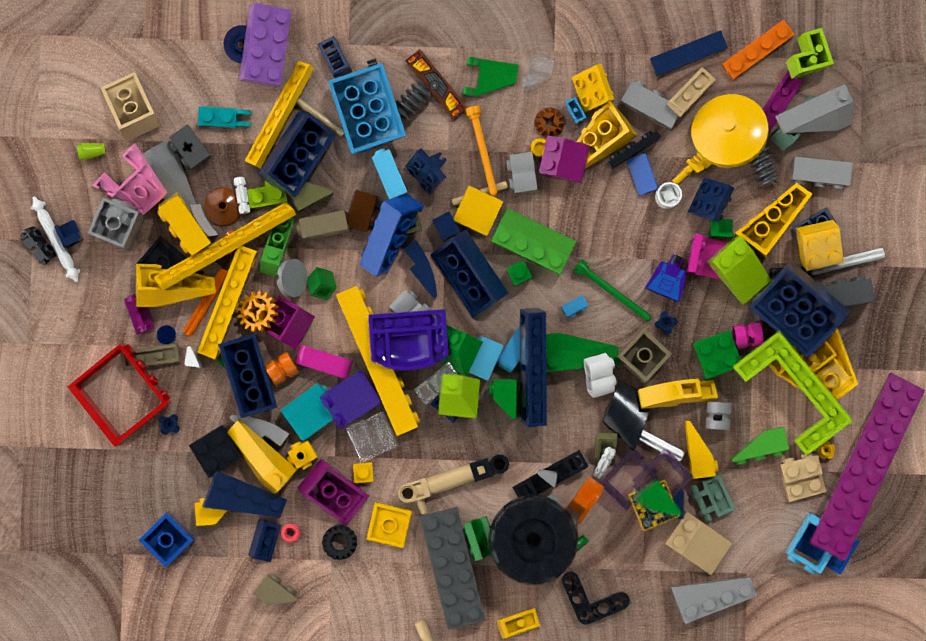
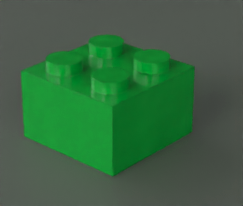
[691,330,741,380]

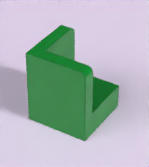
[709,219,734,239]
[307,267,337,301]

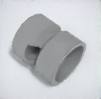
[705,402,732,430]

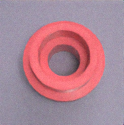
[281,523,301,543]

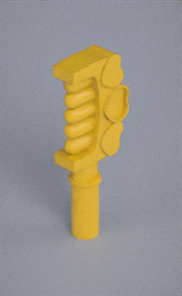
[672,152,712,185]

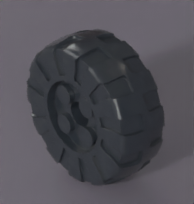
[488,495,578,585]

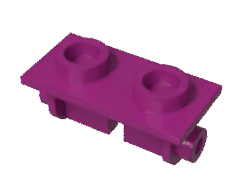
[124,294,155,335]

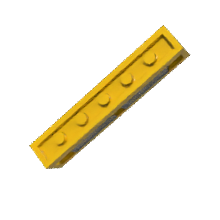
[197,246,259,360]

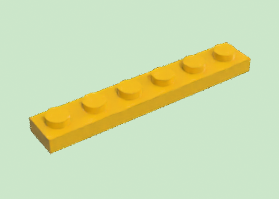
[245,60,314,169]

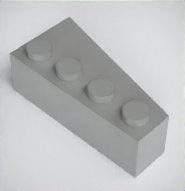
[669,576,757,624]

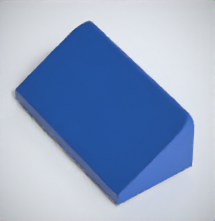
[627,153,658,196]

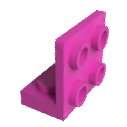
[686,234,728,280]

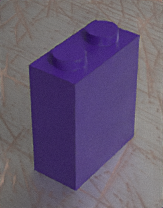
[319,370,382,429]

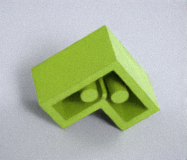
[786,28,834,79]

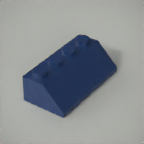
[257,112,336,197]
[431,230,509,318]
[218,334,278,418]

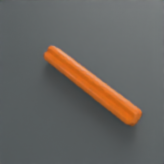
[183,268,228,337]

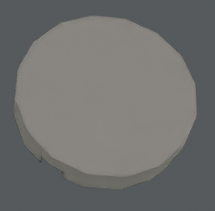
[277,259,308,297]

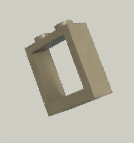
[297,210,352,241]

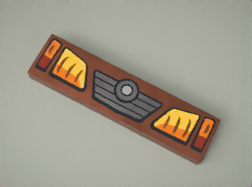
[405,49,468,120]

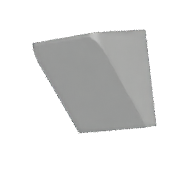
[538,469,558,488]

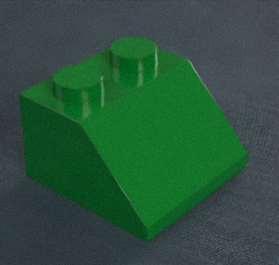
[441,325,483,377]
[489,379,517,419]
[635,479,681,516]

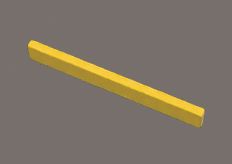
[154,202,296,291]

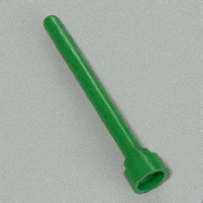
[573,259,652,321]

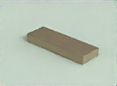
[121,343,181,371]

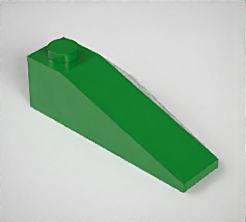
[546,333,620,372]

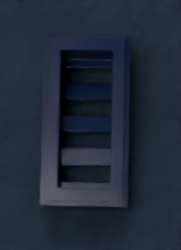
[317,36,352,78]

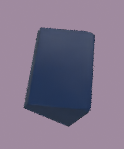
[248,519,281,562]

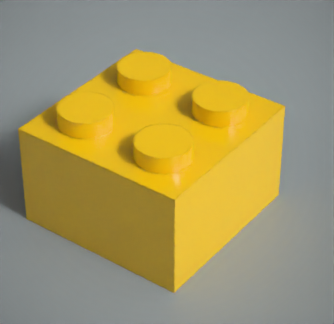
[796,220,844,271]

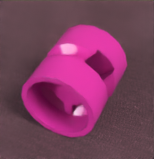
[732,322,764,350]

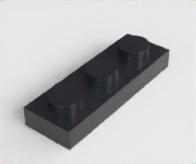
[607,131,661,170]

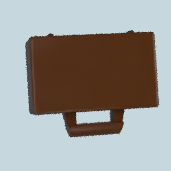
[347,190,380,233]

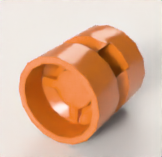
[265,351,300,386]

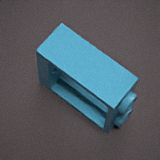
[372,148,408,199]
[784,513,832,574]

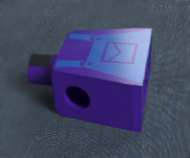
[644,254,687,303]

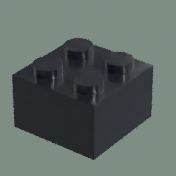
[189,425,243,478]

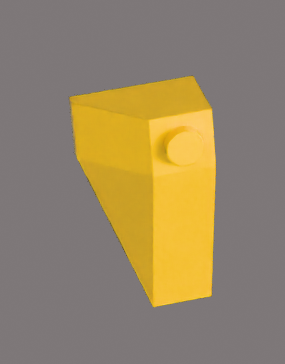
[136,264,216,307]

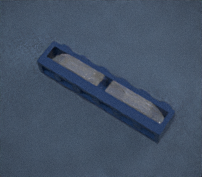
[520,308,547,427]

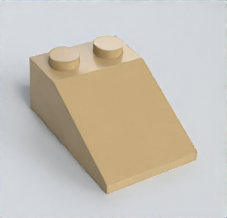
[101,72,160,142]
[663,511,733,575]

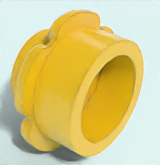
[817,441,836,459]

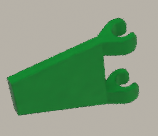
[462,57,518,97]

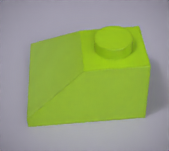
[438,374,480,418]

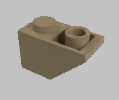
[252,574,298,605]

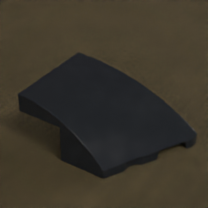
[602,381,650,451]

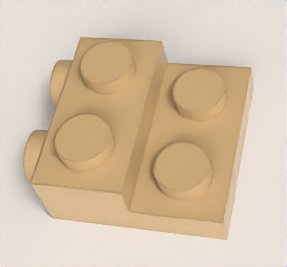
[778,452,826,502]

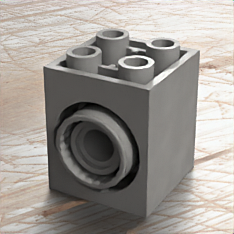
[88,197,145,251]

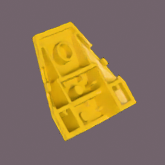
[768,328,858,400]

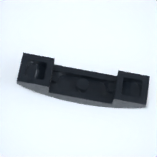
[512,450,589,497]

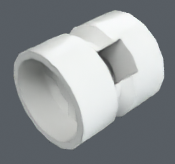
[655,182,682,209]

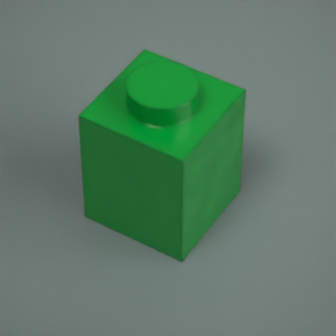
[506,260,532,287]

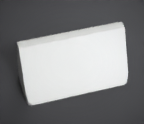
[185,346,204,368]

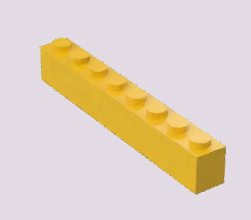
[336,286,420,436]

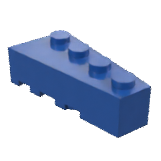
[359,194,424,277]

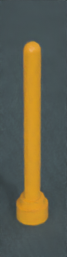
[465,105,497,196]

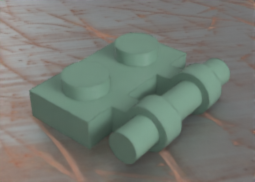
[689,474,735,523]

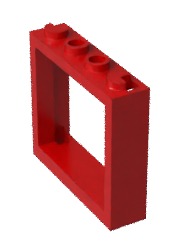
[67,343,172,447]

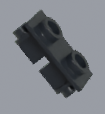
[20,226,57,265]

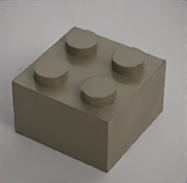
[615,328,672,383]

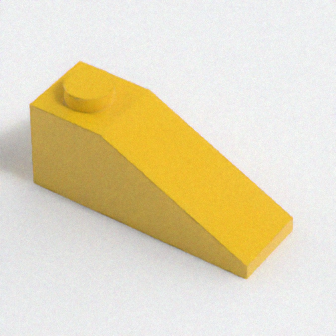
[684,421,718,479]

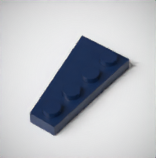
[202,471,287,517]

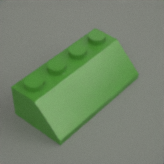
[491,208,576,276]

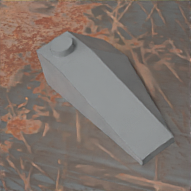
[775,85,853,134]
[143,140,196,215]

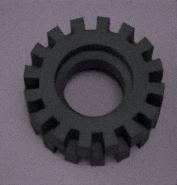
[322,525,357,560]

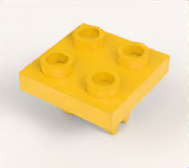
[572,63,614,113]

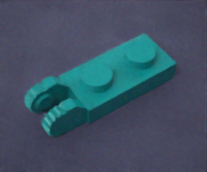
[198,106,252,128]

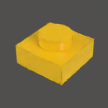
[353,462,374,483]

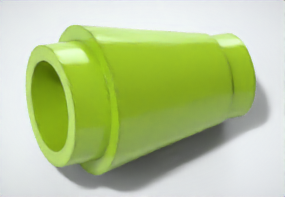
[77,143,105,162]

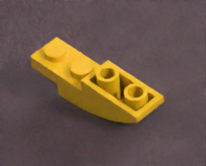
[638,378,718,409]

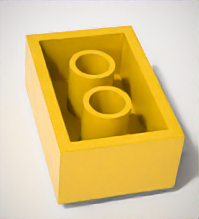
[158,192,211,256]

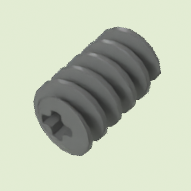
[395,78,432,121]
[750,146,780,189]

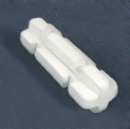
[234,177,250,214]
[593,447,616,479]

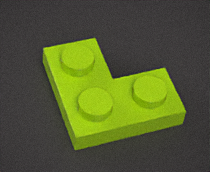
[247,181,288,209]

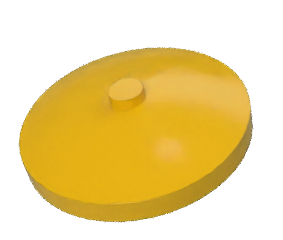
[691,94,769,168]

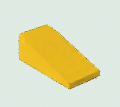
[496,608,541,639]

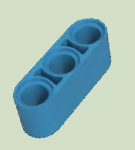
[496,326,520,373]

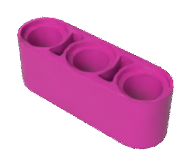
[294,345,353,379]

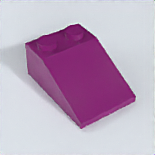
[297,458,370,526]

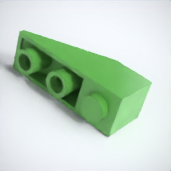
[259,218,295,277]
[730,427,789,465]

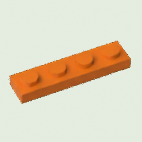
[722,19,795,80]

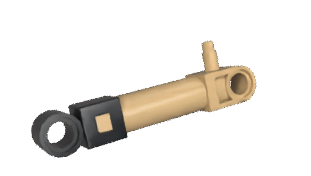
[398,454,509,515]

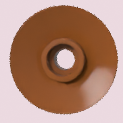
[204,187,241,226]

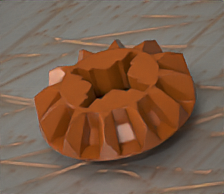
[534,107,565,138]

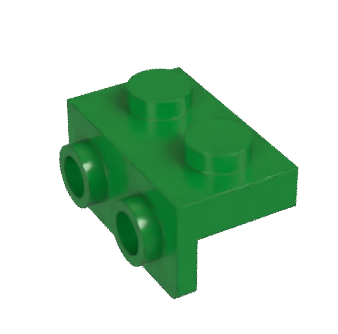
[463,516,491,561]

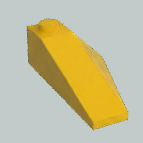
[576,101,638,169]
[227,419,297,494]

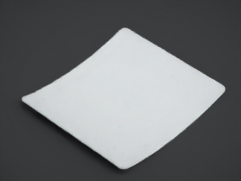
[191,204,218,236]

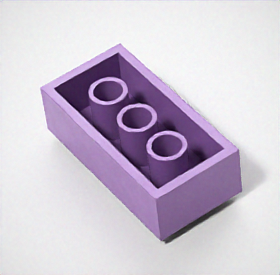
[239,3,292,88]

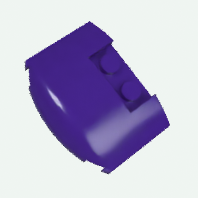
[368,309,449,370]

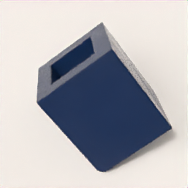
[432,212,460,242]
[54,220,84,248]

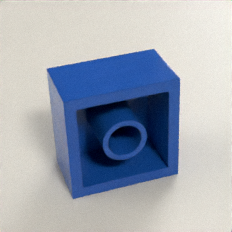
[139,512,196,568]

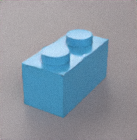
[564,97,587,125]
[561,295,588,318]

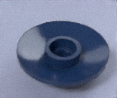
[223,25,247,63]

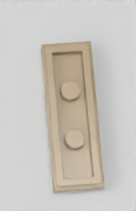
[667,67,716,117]

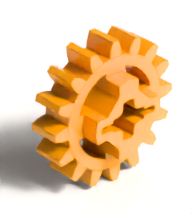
[237,291,278,333]

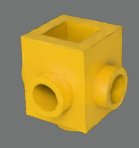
[287,441,318,470]

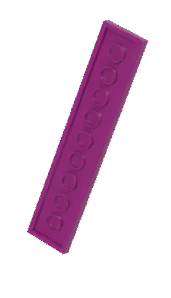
[809,373,925,561]

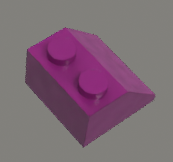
[539,136,590,183]
[264,295,315,350]

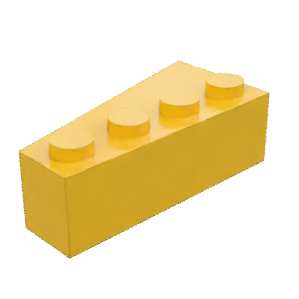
[735,183,812,259]

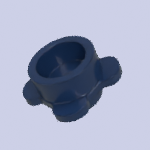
[655,312,678,334]
[159,414,180,435]

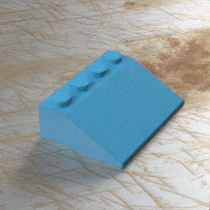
[328,63,406,156]

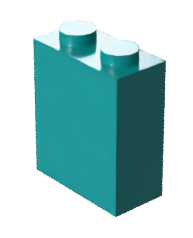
[280,383,333,441]

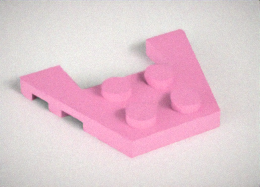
[93,143,167,215]

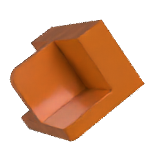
[568,476,605,523]

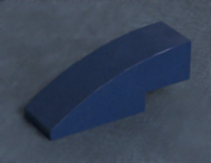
[404,240,437,299]

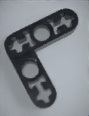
[562,571,630,625]

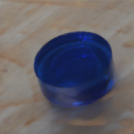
[157,325,177,345]

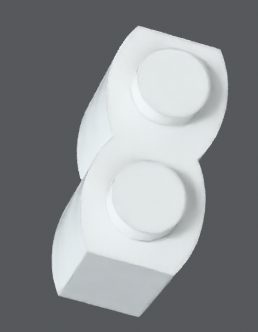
[584,353,617,398]

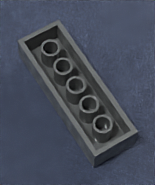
[751,276,875,322]
[420,507,486,630]

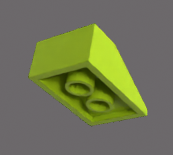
[706,236,771,305]

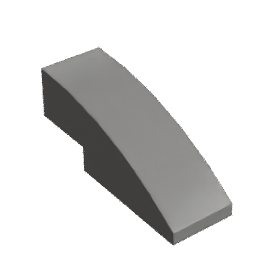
[230,415,291,446]

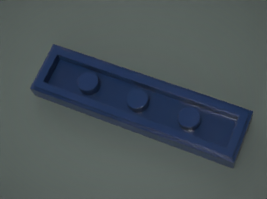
[650,30,728,76]

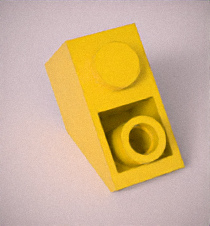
[194,498,228,526]

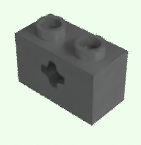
[169,124,212,170]

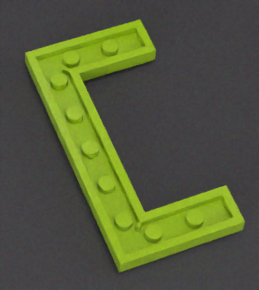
[733,330,853,456]

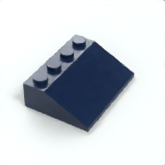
[749,260,850,358]

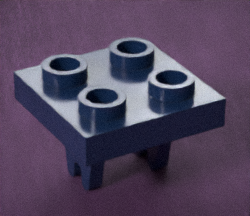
[405,148,447,195]
[688,178,734,223]

